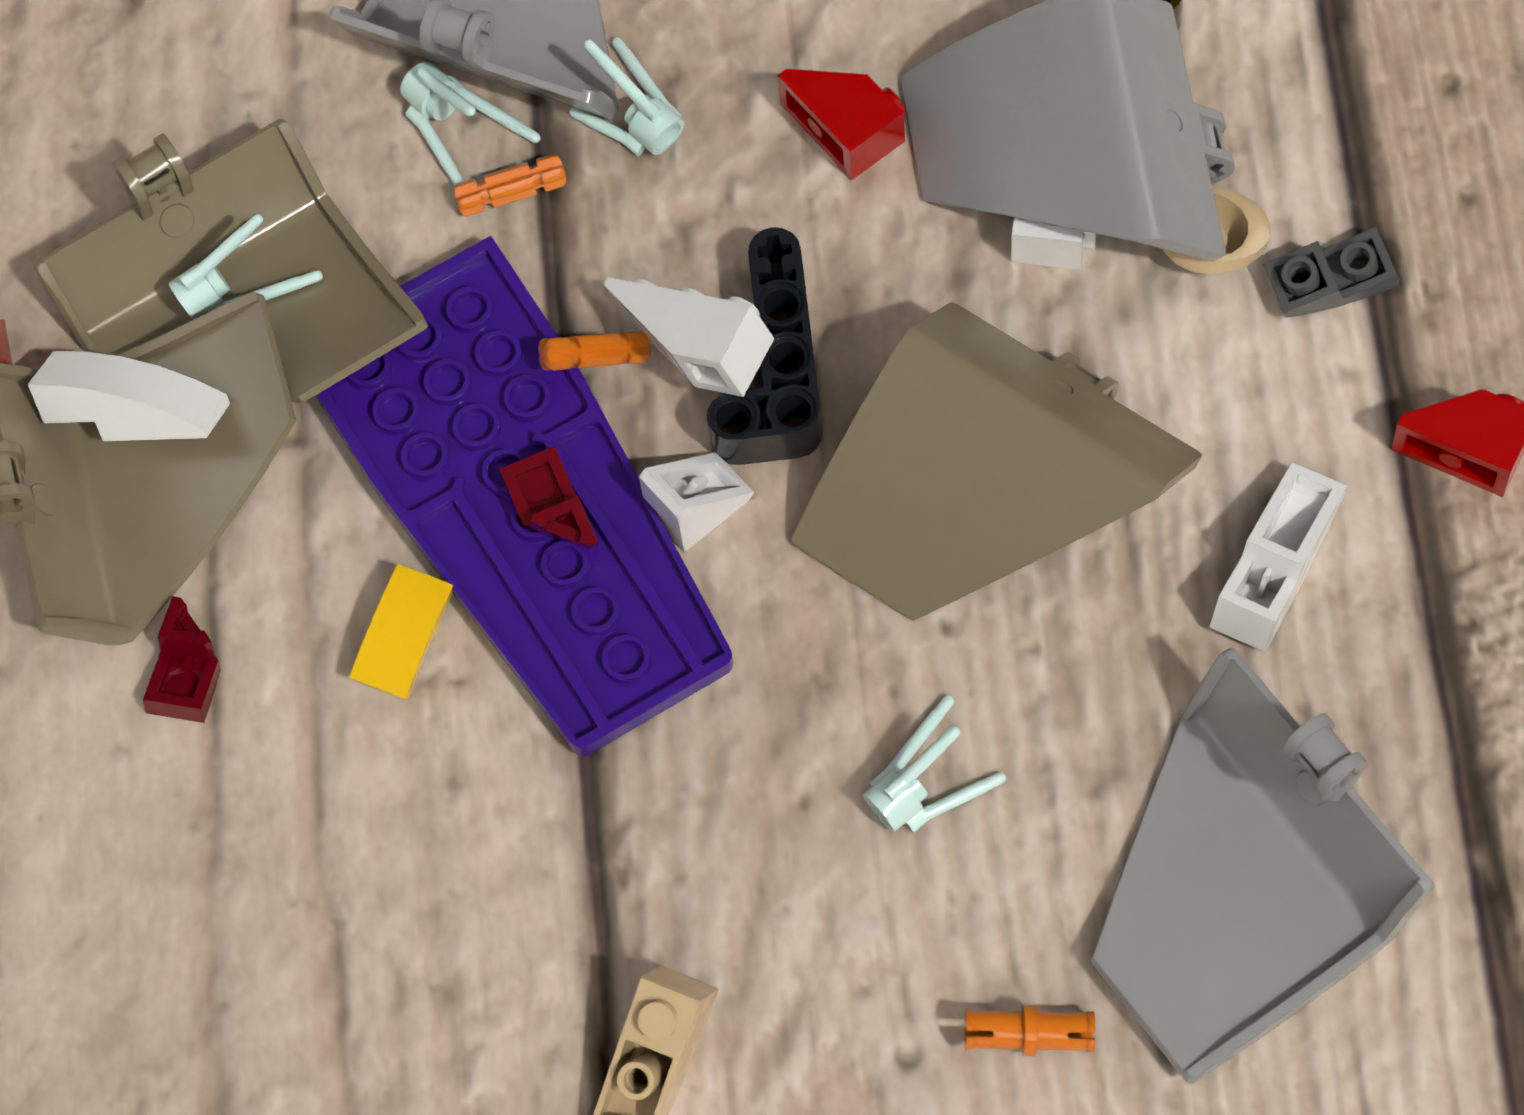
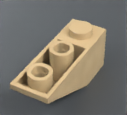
[593,966,719,1115]

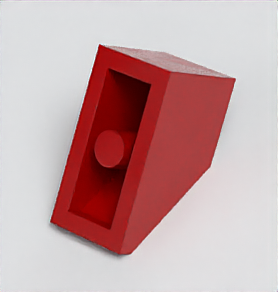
[777,69,906,180]
[1391,389,1524,497]

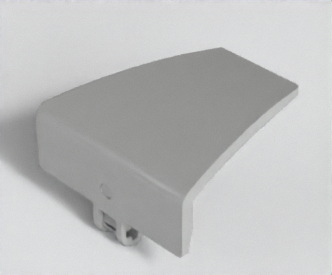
[328,0,619,119]
[901,0,1235,262]
[1090,648,1434,1084]

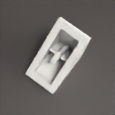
[639,452,754,553]

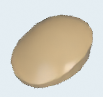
[1163,188,1270,275]

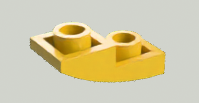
[349,564,453,699]

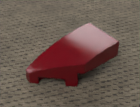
[499,446,598,549]
[143,596,221,723]

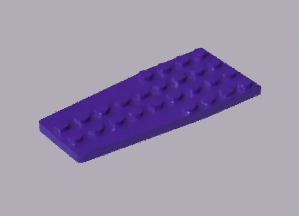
[315,236,734,756]

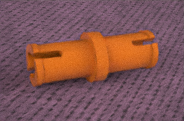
[964,1005,1095,1056]

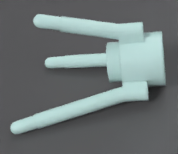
[569,37,685,156]
[400,61,541,186]
[169,214,323,320]
[862,695,1006,833]

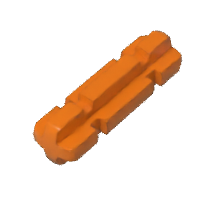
[454,154,566,216]
[538,331,651,371]

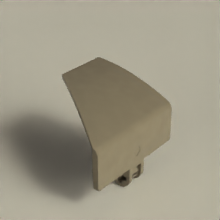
[34,118,428,403]
[0,292,296,645]
[792,302,1202,621]

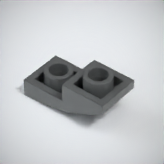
[1263,227,1401,318]

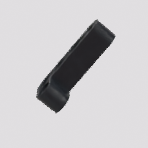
[707,227,822,465]

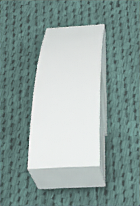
[28,351,230,441]
[1210,462,1347,653]

